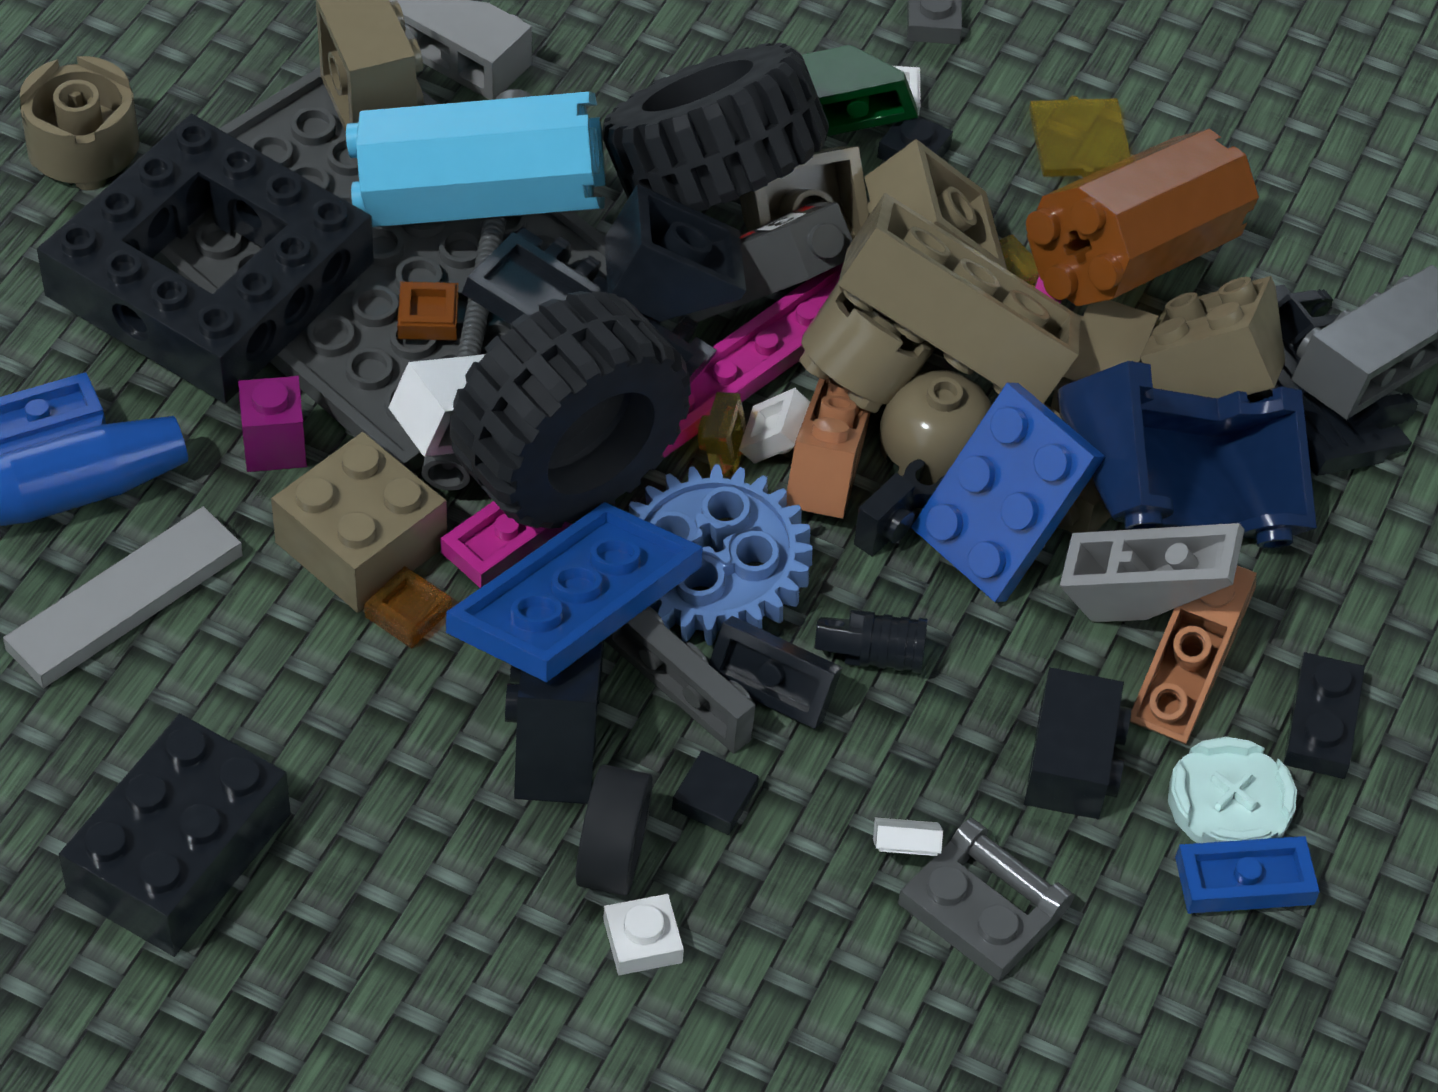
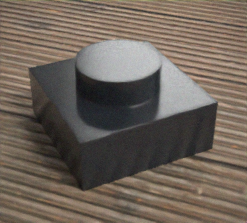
[877,115,953,161]

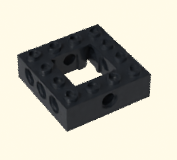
[37,113,374,404]

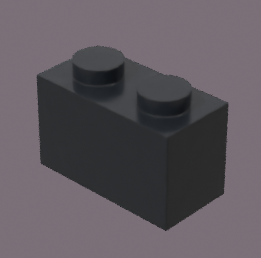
[1024,667,1132,820]

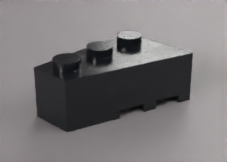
[505,639,605,804]

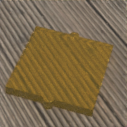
[1029,96,1131,178]

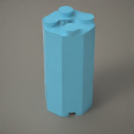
[346,92,606,227]

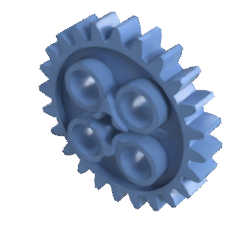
[629,464,812,645]

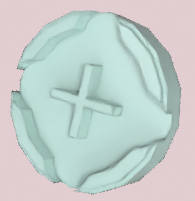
[1168,737,1297,843]

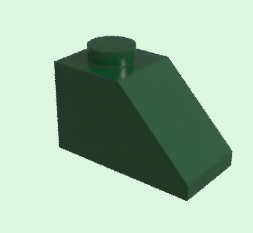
[802,45,918,136]

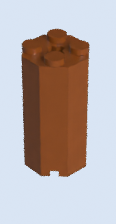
[1026,129,1259,306]

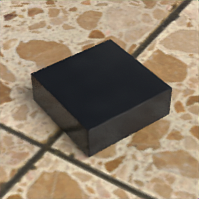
[672,750,759,835]

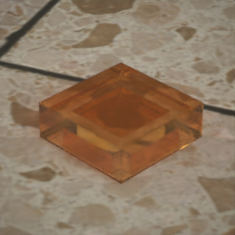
[364,566,452,649]

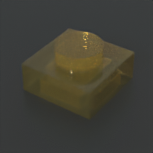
[698,392,747,477]

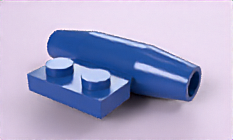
[0,372,188,526]

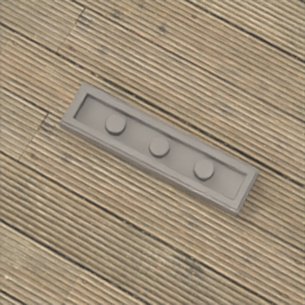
[3,506,243,689]

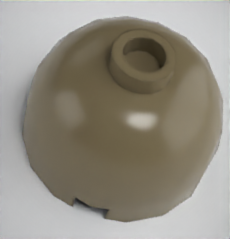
[879,370,992,485]

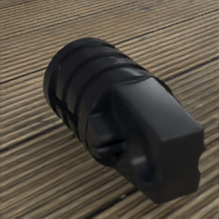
[814,610,928,674]

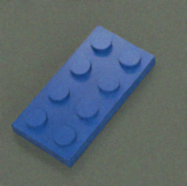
[446,502,703,683]

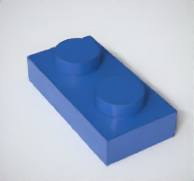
[1175,836,1320,914]

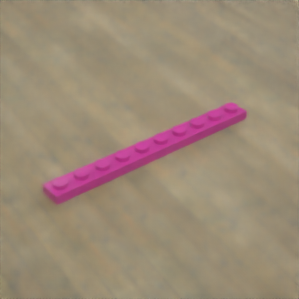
[441,263,843,588]

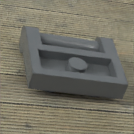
[898,817,1075,982]

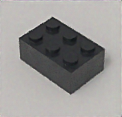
[59,713,291,957]

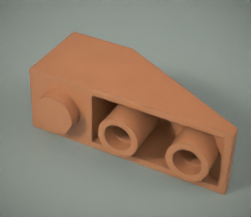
[786,377,871,519]
[1130,565,1257,745]

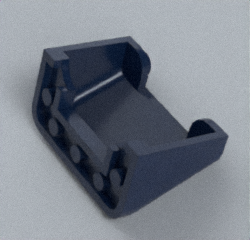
[1058,361,1317,548]

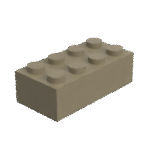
[838,193,1080,404]

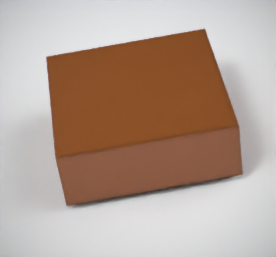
[397,281,459,340]

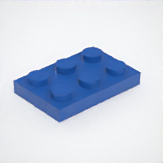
[911,383,1106,602]

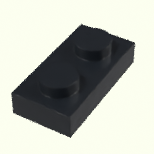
[709,616,843,729]
[1283,652,1365,779]

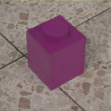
[238,376,307,472]

